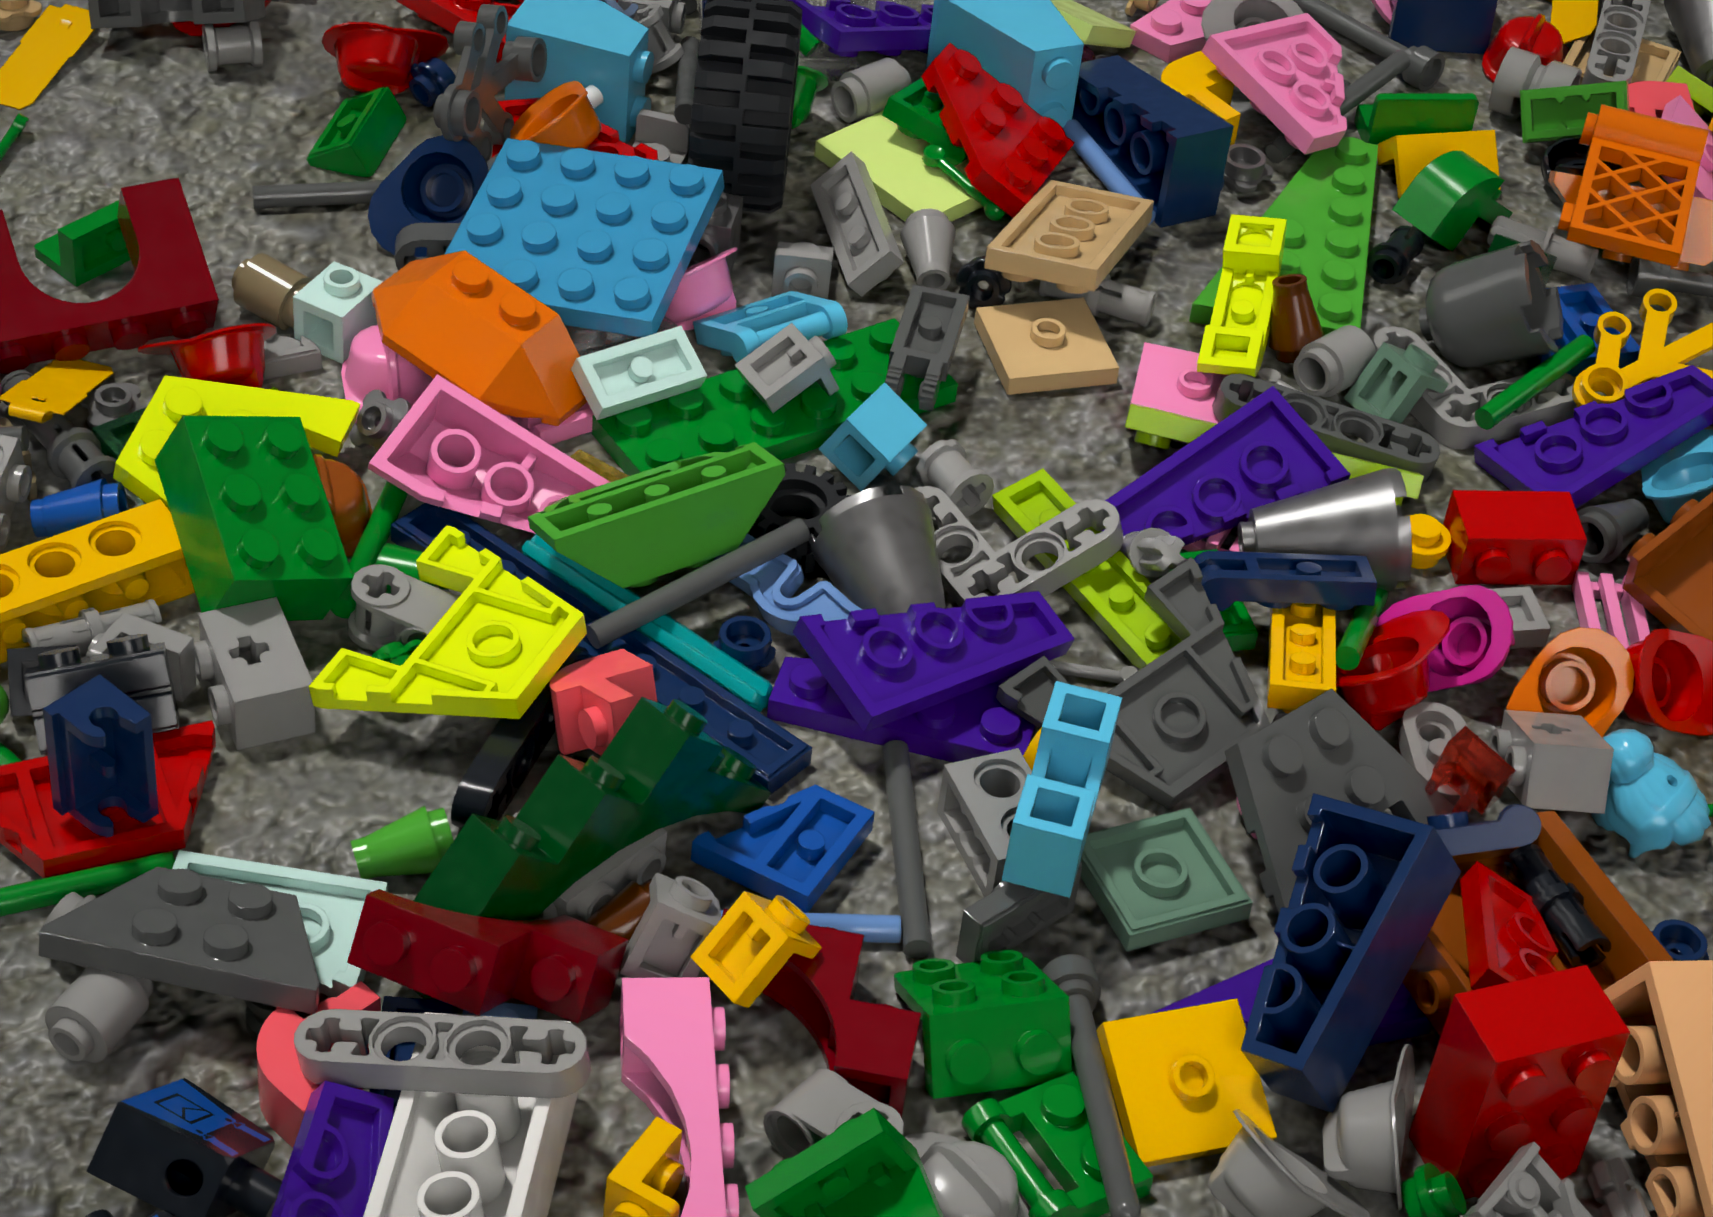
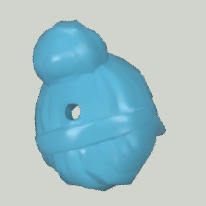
[1591,729,1711,858]

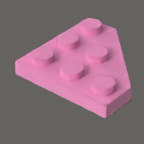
[1201,13,1347,155]

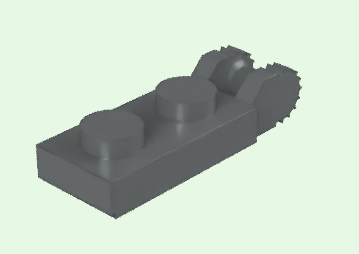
[885,284,970,412]

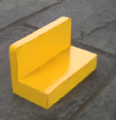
[1377,130,1501,199]

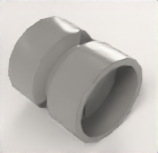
[1488,46,1582,119]

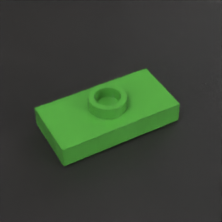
[1520,81,1630,144]

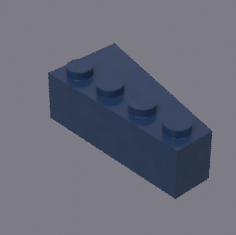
[1072,55,1234,228]
[1241,793,1461,1113]

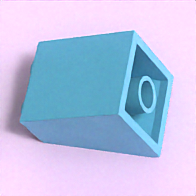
[505,0,654,144]
[926,0,1084,128]

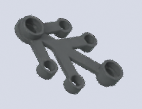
[434,4,547,161]

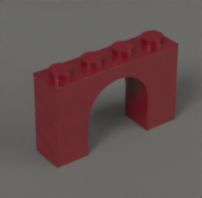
[0,177,219,374]

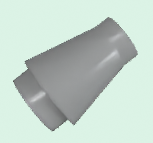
[900,209,956,290]

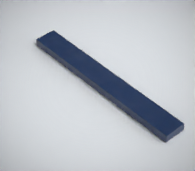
[391,503,812,794]

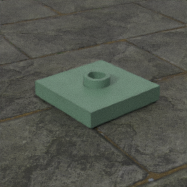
[1080,807,1253,952]

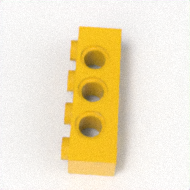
[0,499,195,664]

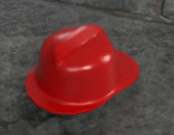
[1481,14,1569,83]
[322,22,449,96]
[138,323,276,388]
[1336,610,1450,731]
[1623,628,1713,736]

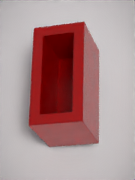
[1443,490,1587,585]

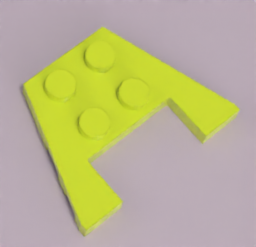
[113,375,360,511]
[309,525,587,719]

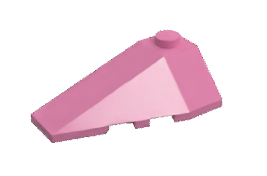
[368,374,610,534]

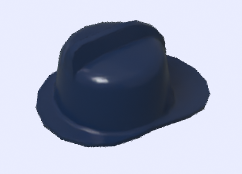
[368,135,489,257]

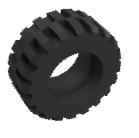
[688,0,802,214]

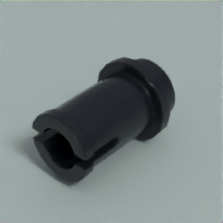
[1367,226,1424,284]

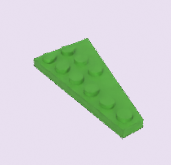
[1189,137,1378,335]

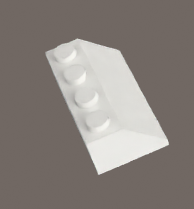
[363,1012,579,1217]

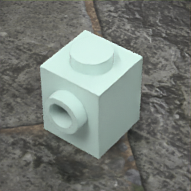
[293,261,383,364]

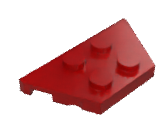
[0,720,216,878]

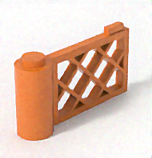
[1557,104,1709,267]

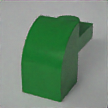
[1392,151,1513,252]

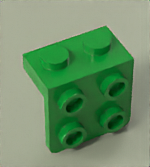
[894,950,1072,1099]
[745,1108,944,1217]

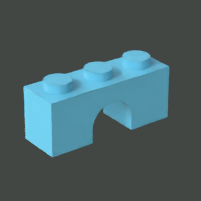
[1002,681,1122,898]

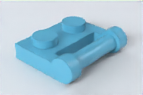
[693,291,848,363]

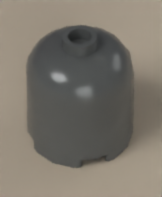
[1419,240,1564,368]

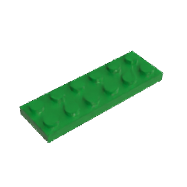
[592,318,958,477]

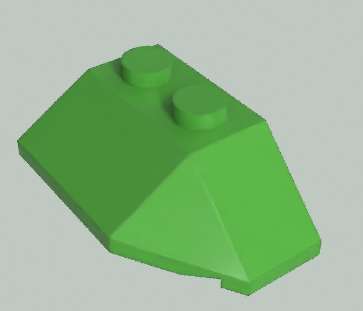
[528,442,785,589]

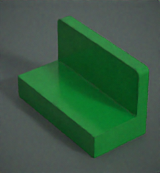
[1354,93,1479,145]
[34,200,131,287]

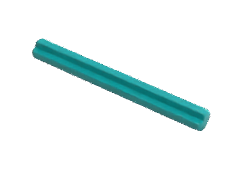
[522,534,773,712]

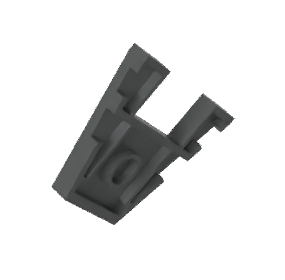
[996,557,1270,809]
[1224,688,1471,941]

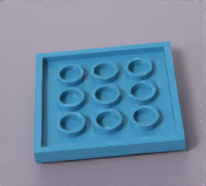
[445,138,724,337]

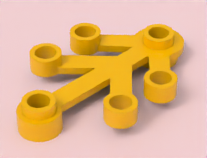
[1572,288,1713,407]

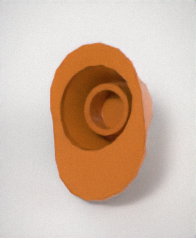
[510,81,602,149]
[1506,627,1634,737]

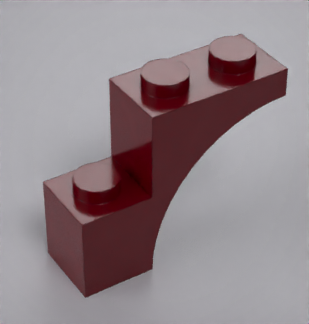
[347,889,629,1024]
[721,908,921,1118]

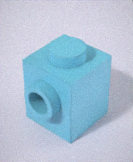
[819,382,927,491]

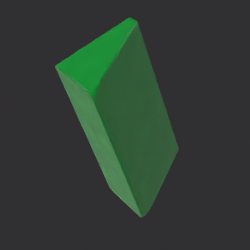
[306,87,406,177]

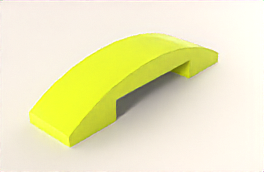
[1197,214,1287,377]

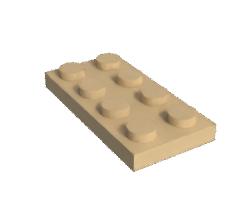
[984,179,1154,294]

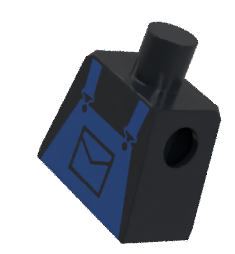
[86,1078,282,1217]

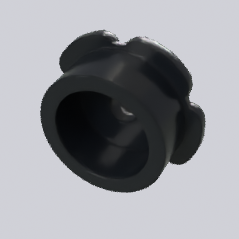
[956,256,1012,308]

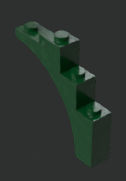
[413,697,771,1000]

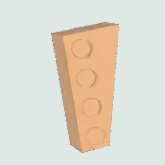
[1603,960,1713,1217]

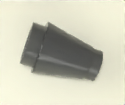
[1577,499,1649,564]

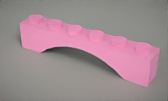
[619,977,739,1217]

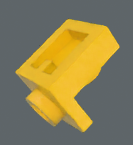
[690,891,822,1008]
[603,1116,685,1217]

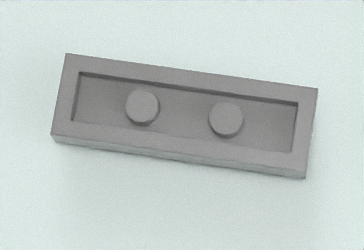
[810,151,904,297]

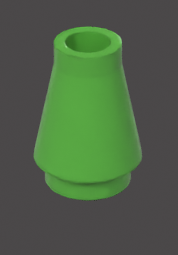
[350,805,454,879]

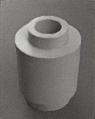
[831,58,912,122]
[1293,325,1376,397]
[45,967,154,1063]

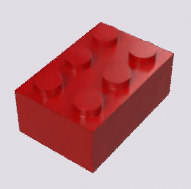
[1409,965,1630,1199]

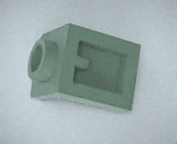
[1344,342,1449,423]

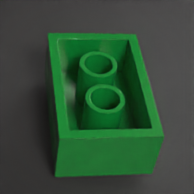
[155,415,353,621]

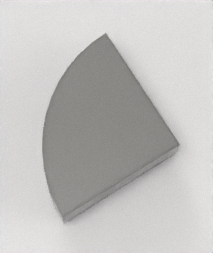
[263,328,322,380]

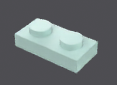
[571,326,707,420]

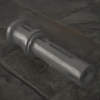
[1,370,118,488]

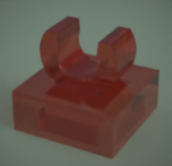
[1425,725,1516,815]

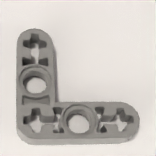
[1372,326,1577,450]
[914,486,1123,607]

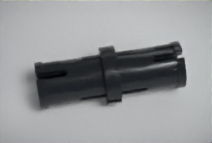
[1503,844,1611,969]

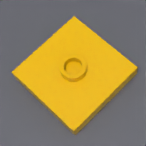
[1096,998,1277,1167]

